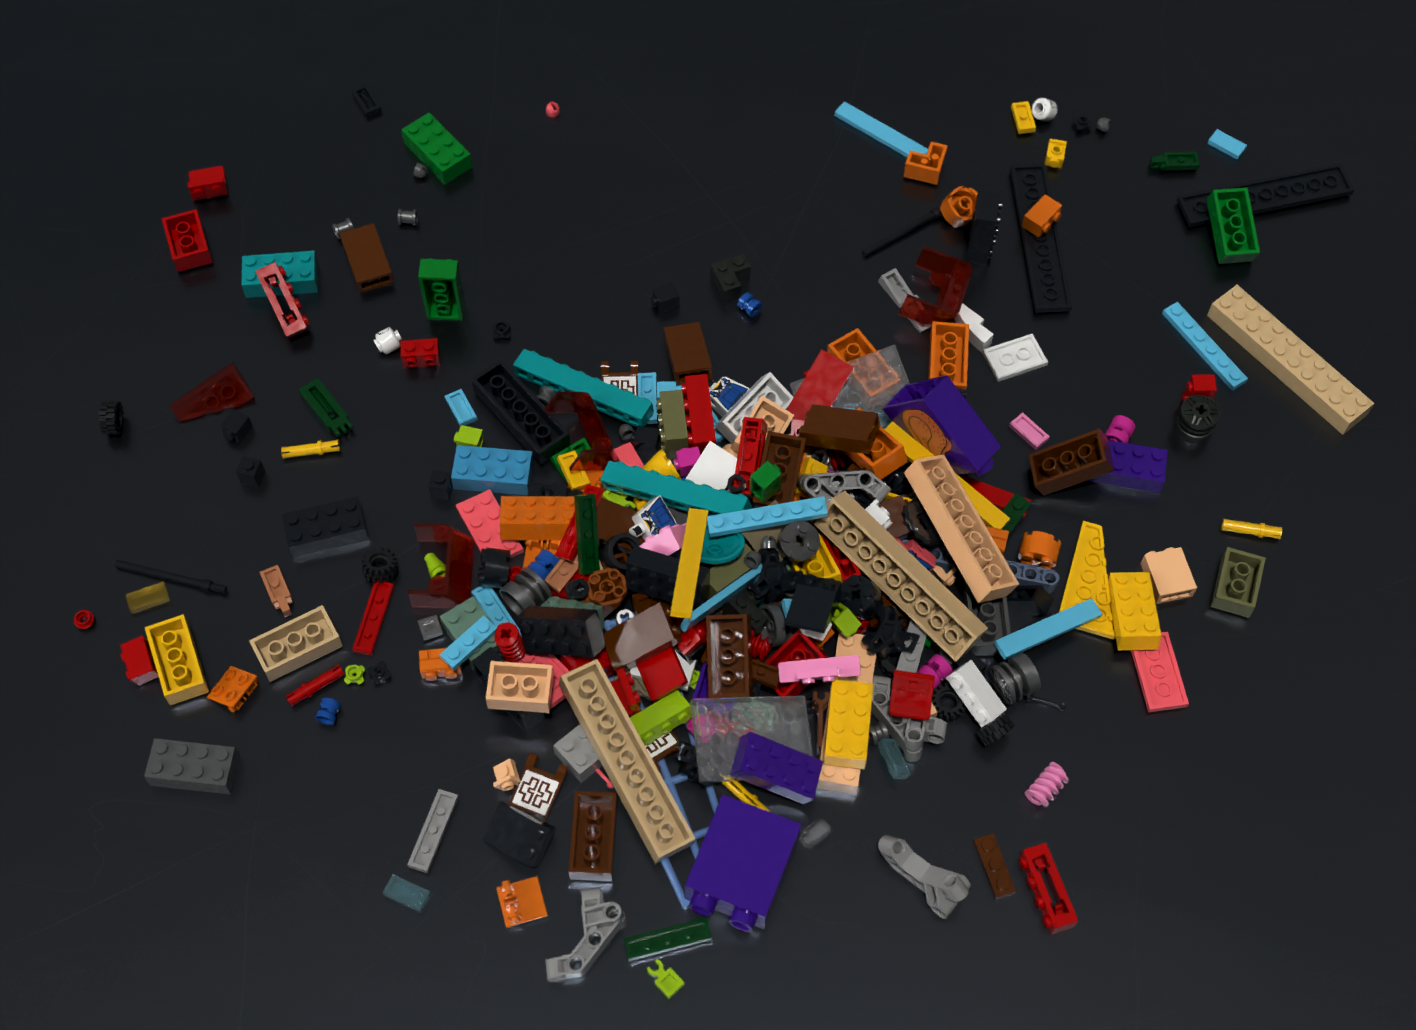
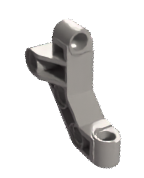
[798,470,892,524]
[871,675,947,762]
[878,835,971,919]
[545,887,627,982]

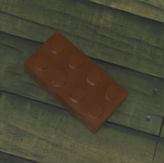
[1028,429,1115,496]
[752,431,806,509]
[706,614,753,698]
[569,791,617,881]

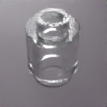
[800,819,831,849]

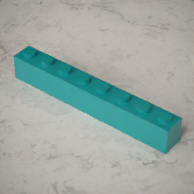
[513,349,654,427]
[600,461,752,516]

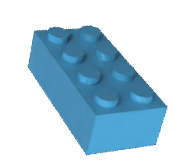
[451,445,534,495]

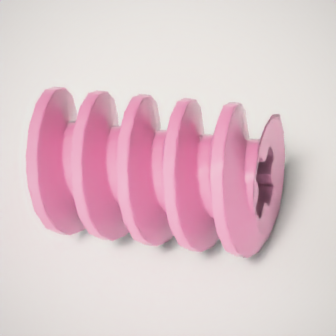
[1025,762,1069,807]

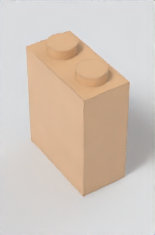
[1140,547,1197,604]

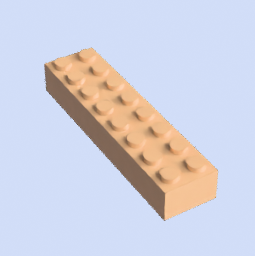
[904,455,1019,603]
[817,633,878,795]

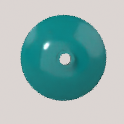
[701,524,745,565]

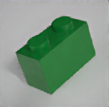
[750,460,781,504]

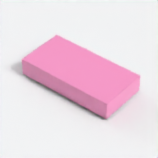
[1009,413,1050,450]

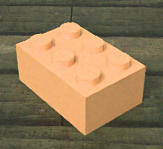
[730,396,794,453]
[486,661,554,713]

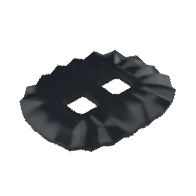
[902,498,944,547]

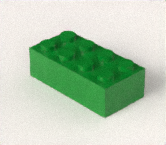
[401,113,472,185]
[1207,188,1260,264]
[418,258,465,321]

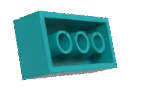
[242,251,318,298]

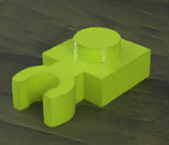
[602,490,636,510]
[647,959,685,999]

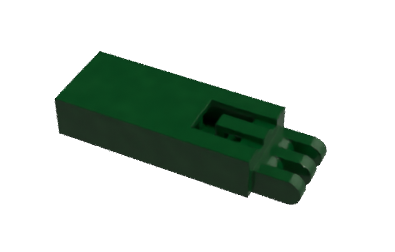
[298,378,354,438]

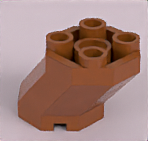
[576,568,628,620]

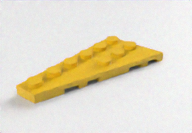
[1059,521,1115,640]

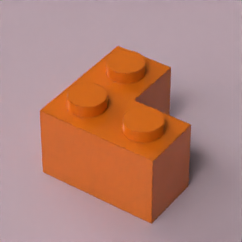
[903,142,948,185]

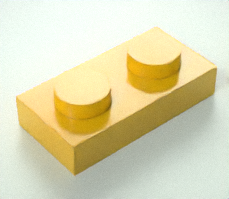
[1011,101,1036,134]
[557,450,590,491]

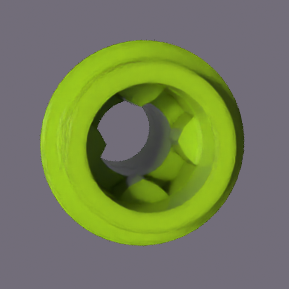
[424,553,448,581]

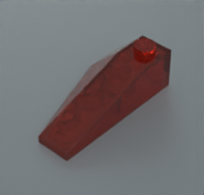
[169,362,254,421]

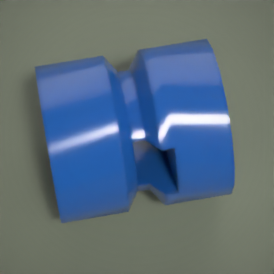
[527,549,559,581]

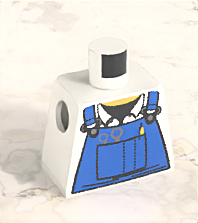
[708,377,749,417]
[629,495,677,539]

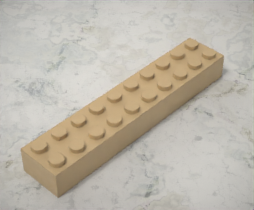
[1207,285,1374,435]
[814,491,988,662]
[559,659,696,864]

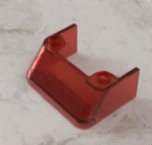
[898,245,973,325]
[545,391,618,471]
[408,523,475,608]

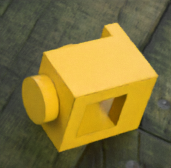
[1045,139,1067,168]

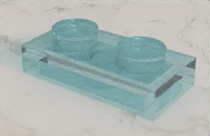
[877,739,911,779]
[383,875,431,913]

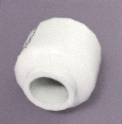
[1032,98,1057,121]
[374,327,402,354]

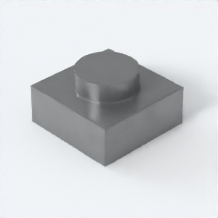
[418,615,443,641]

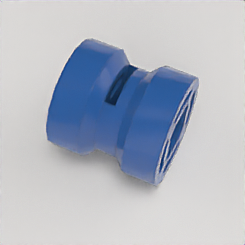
[737,292,763,317]
[315,698,341,725]

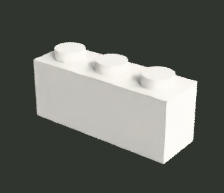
[946,660,1006,727]

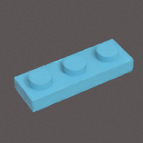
[638,372,657,424]
[439,615,497,671]

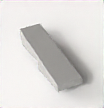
[878,268,934,333]

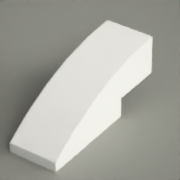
[952,299,994,352]

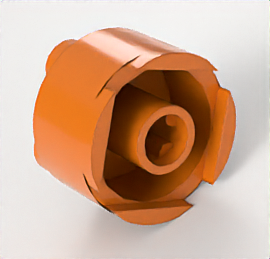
[940,186,977,228]
[1018,531,1061,569]

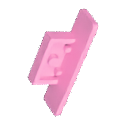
[778,655,861,684]

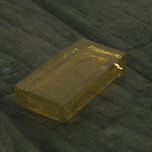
[126,582,170,614]

